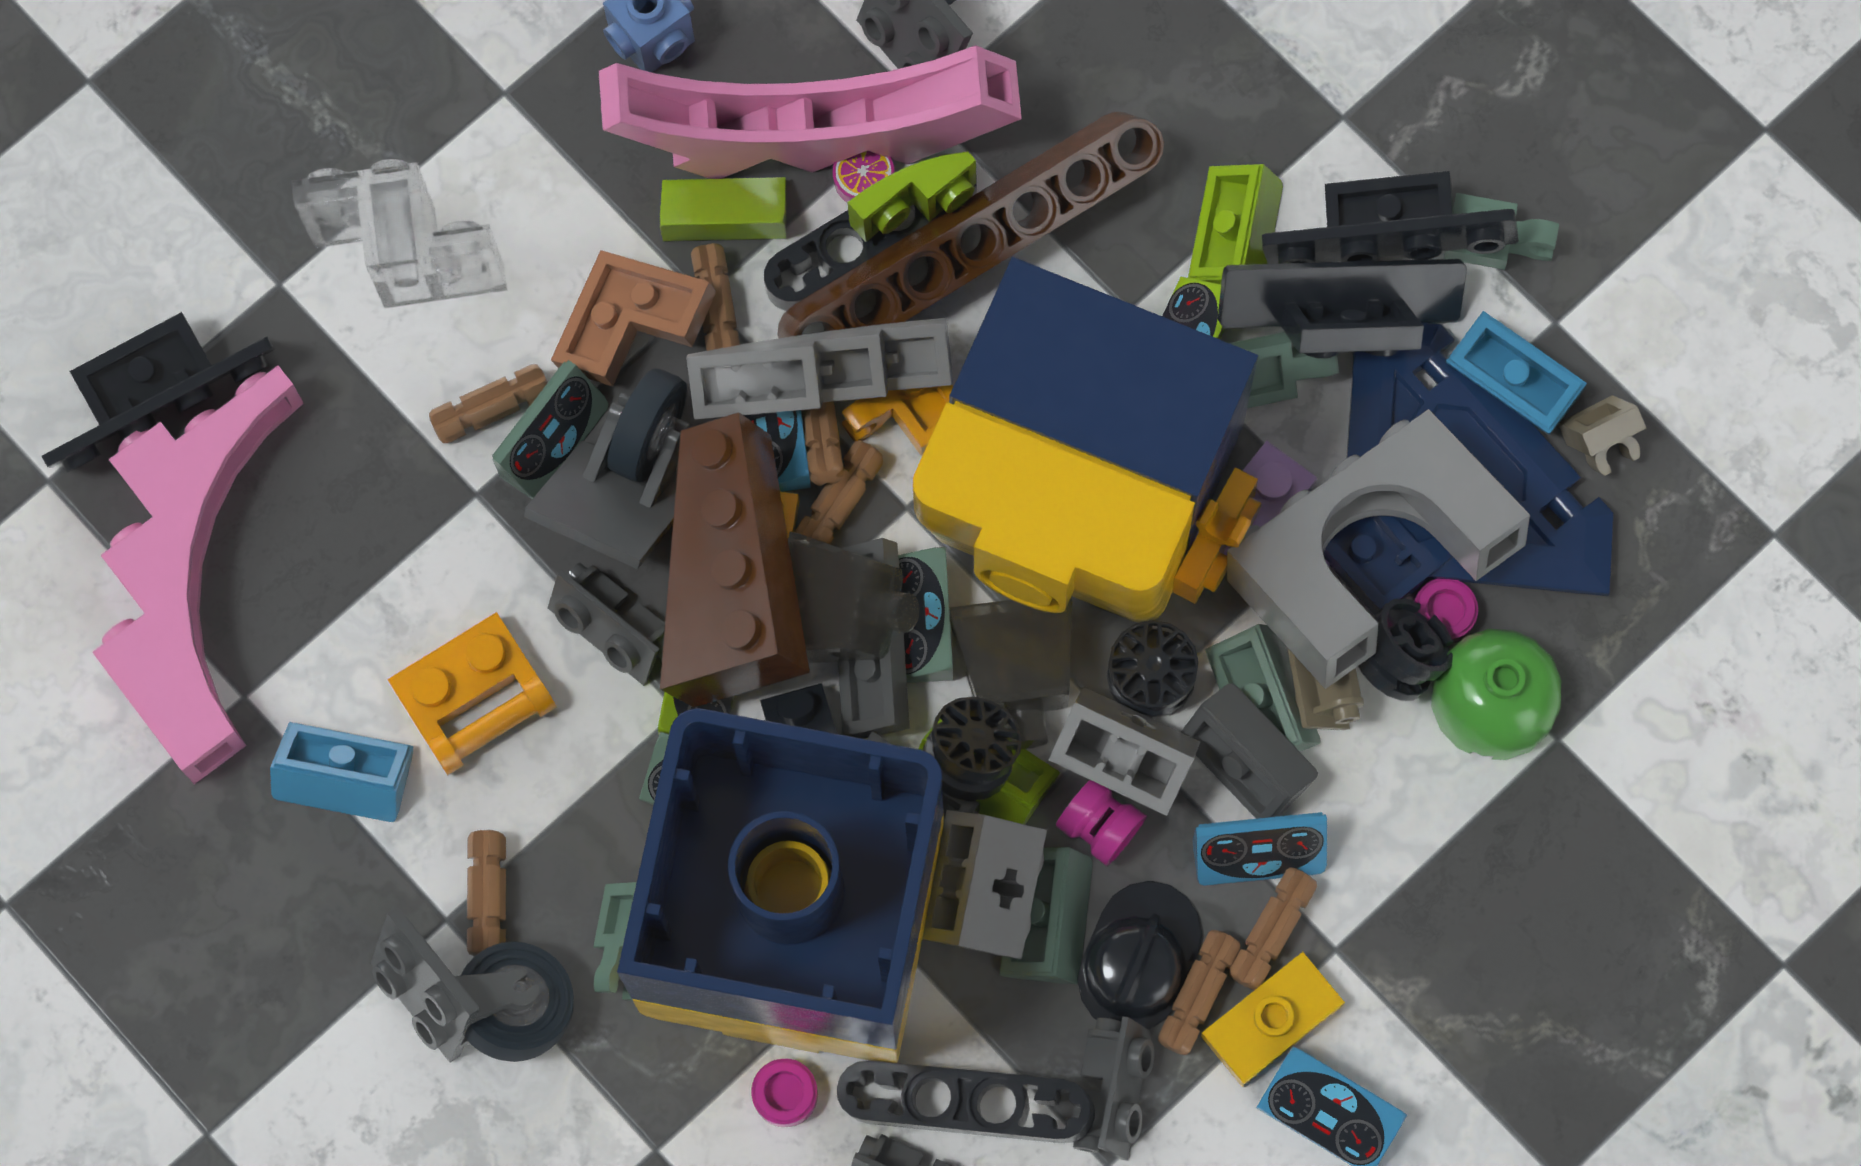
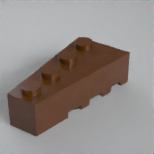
[660,412,810,707]

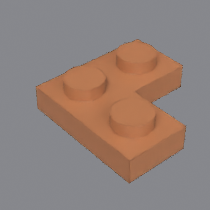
[551,250,716,386]

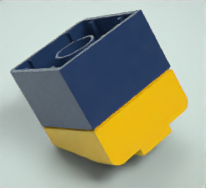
[913,256,1258,623]
[617,708,944,1063]

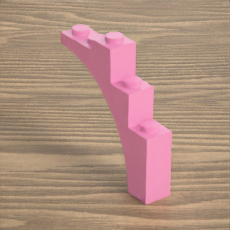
[599,45,1022,179]
[92,365,304,785]

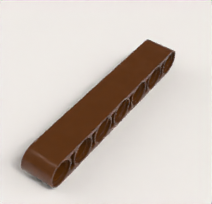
[777,112,1164,338]

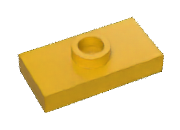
[1201,952,1345,1087]

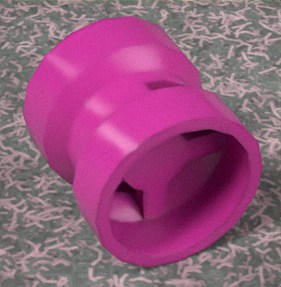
[1056,780,1147,867]

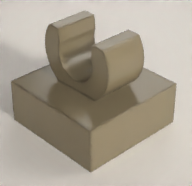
[1558,395,1646,476]

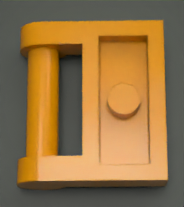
[387,612,557,776]

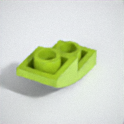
[847,152,977,242]

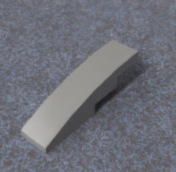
[686,318,953,419]

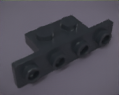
[1262,171,1519,264]
[1218,259,1467,358]
[41,312,275,473]

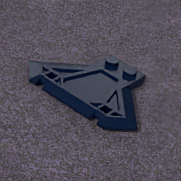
[1323,322,1613,616]

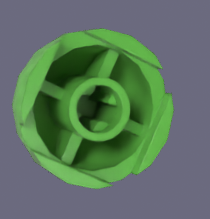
[1431,629,1561,760]

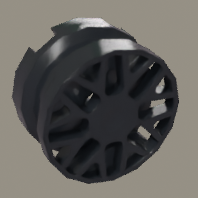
[1358,599,1454,701]
[1107,620,1199,719]
[923,696,1022,801]

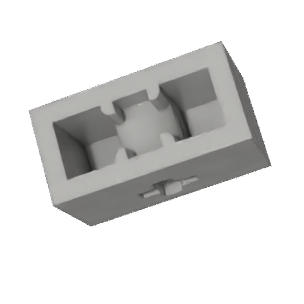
[1048,687,1200,816]
[922,810,1047,959]

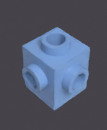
[603,0,695,72]

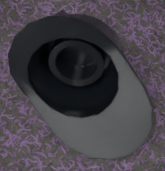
[1077,881,1202,1030]

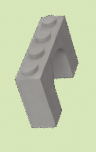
[1227,409,1530,689]

